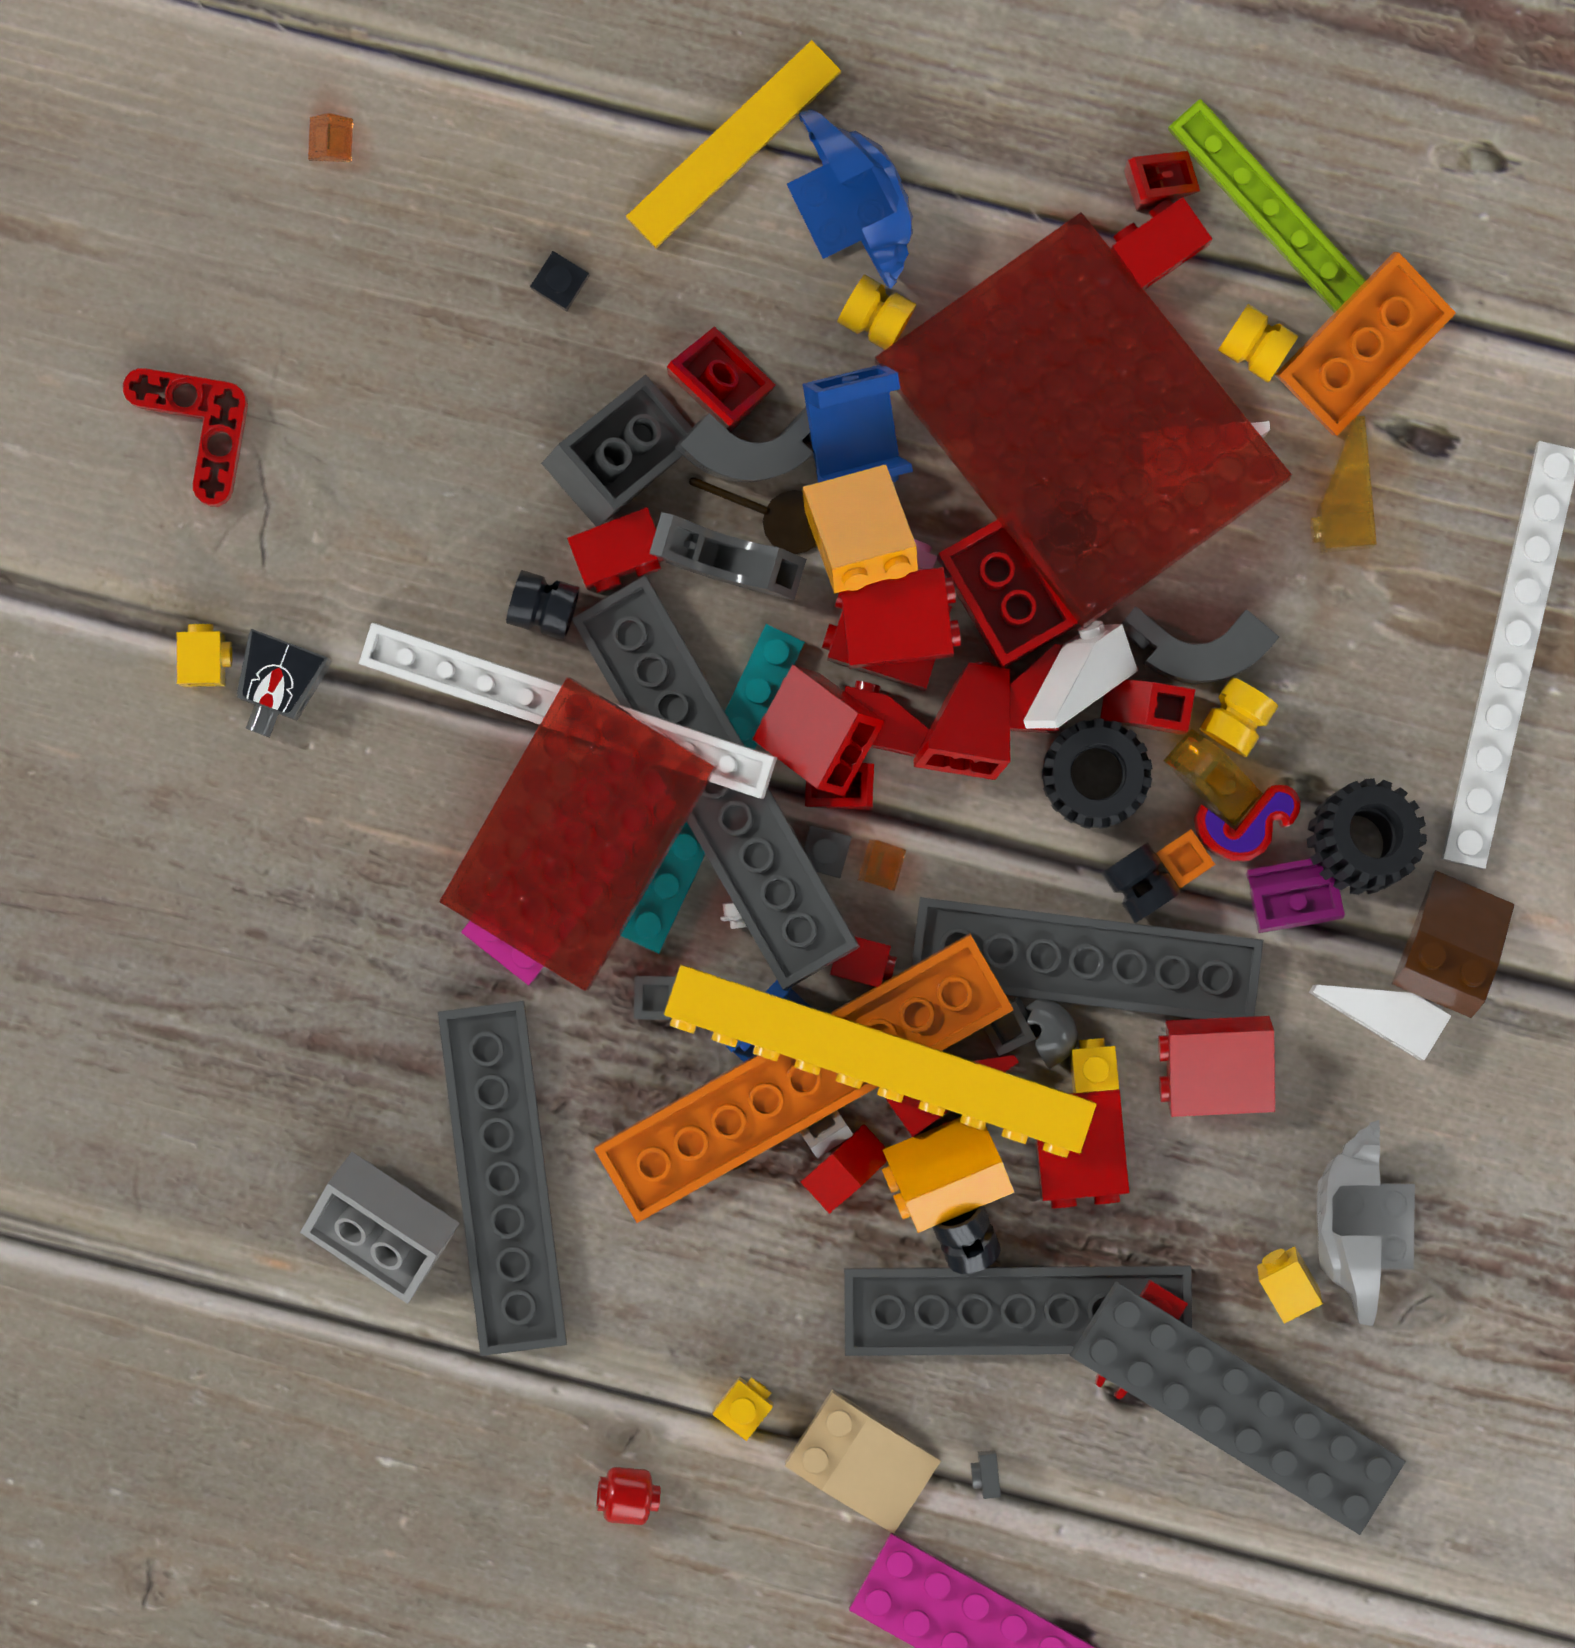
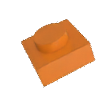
[1155,829,1216,889]

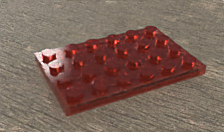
[439,677,718,991]

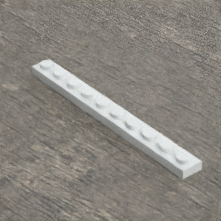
[1441,441,1575,869]
[359,623,777,799]

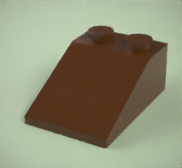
[1391,870,1515,1018]

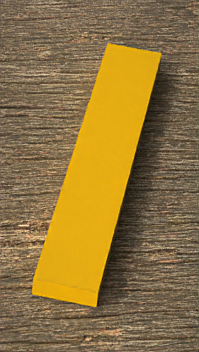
[626,40,841,249]

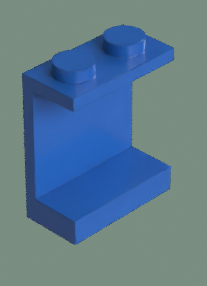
[803,364,913,483]

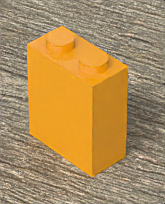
[803,464,918,594]
[881,1117,1014,1233]

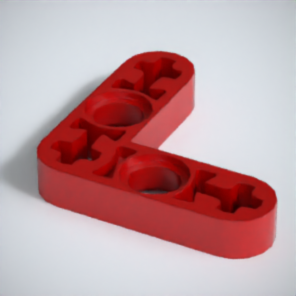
[123,368,248,507]

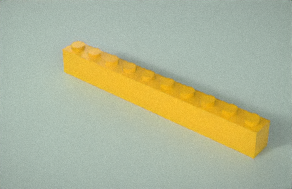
[664,964,1097,1158]

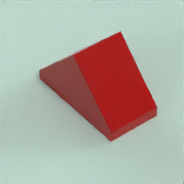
[1124,150,1200,211]
[805,763,874,810]
[800,1124,887,1214]

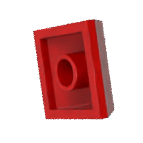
[667,327,776,433]

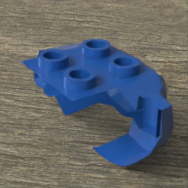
[787,109,913,289]

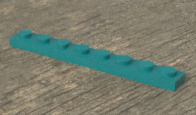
[620,624,805,954]

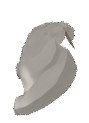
[1317,1120,1415,1326]

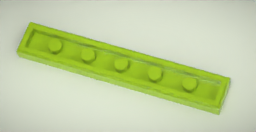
[1168,98,1366,313]

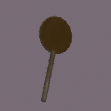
[689,477,817,554]

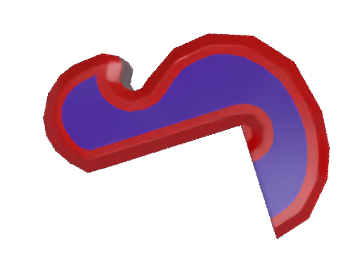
[1194,785,1301,862]

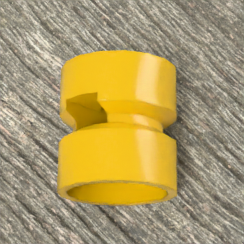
[837,274,917,353]
[1218,303,1299,383]
[1199,677,1278,757]

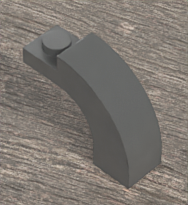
[675,407,813,482]
[649,512,807,600]
[1122,606,1279,684]

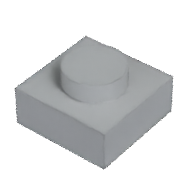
[800,1110,853,1159]

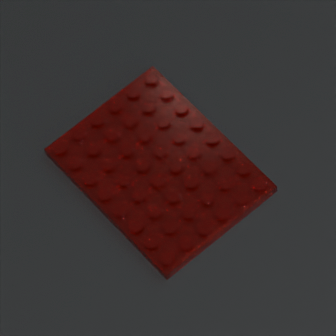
[875,212,1292,629]

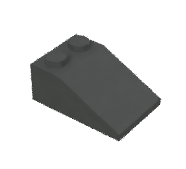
[541,374,692,527]

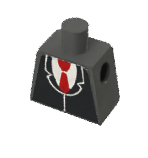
[237,629,332,738]

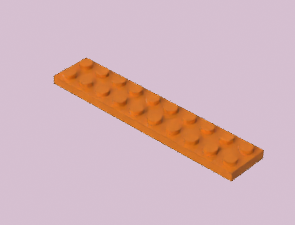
[594,933,1014,1223]

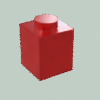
[830,936,897,987]

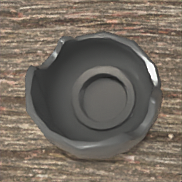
[1026,999,1078,1069]

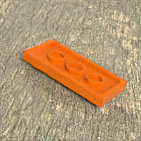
[1275,252,1456,436]

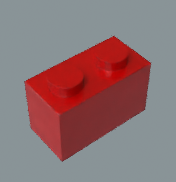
[1110,197,1212,294]
[567,507,664,593]

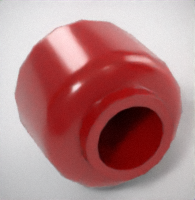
[596,1467,661,1525]

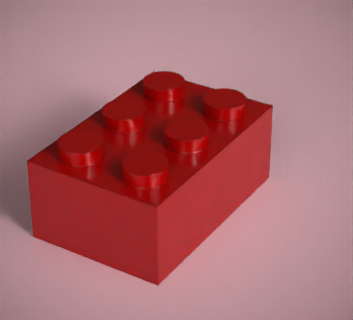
[937,511,1078,668]

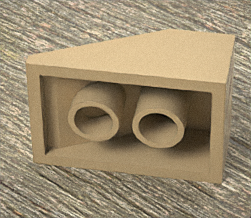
[785,1389,941,1534]

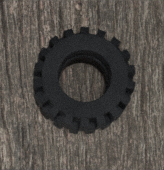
[1042,718,1153,829]
[1307,778,1427,895]

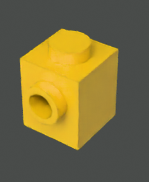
[176,624,233,687]
[1070,1038,1119,1093]
[1257,1246,1323,1324]
[712,1376,774,1441]

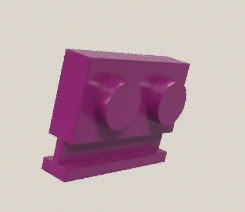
[1246,859,1345,934]

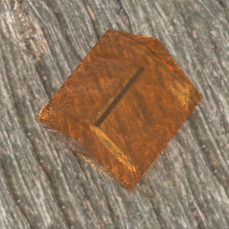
[308,113,353,162]
[857,839,906,891]

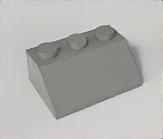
[300,1152,460,1304]

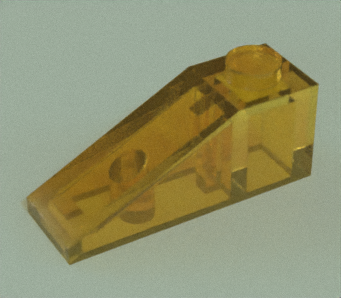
[1310,416,1377,553]

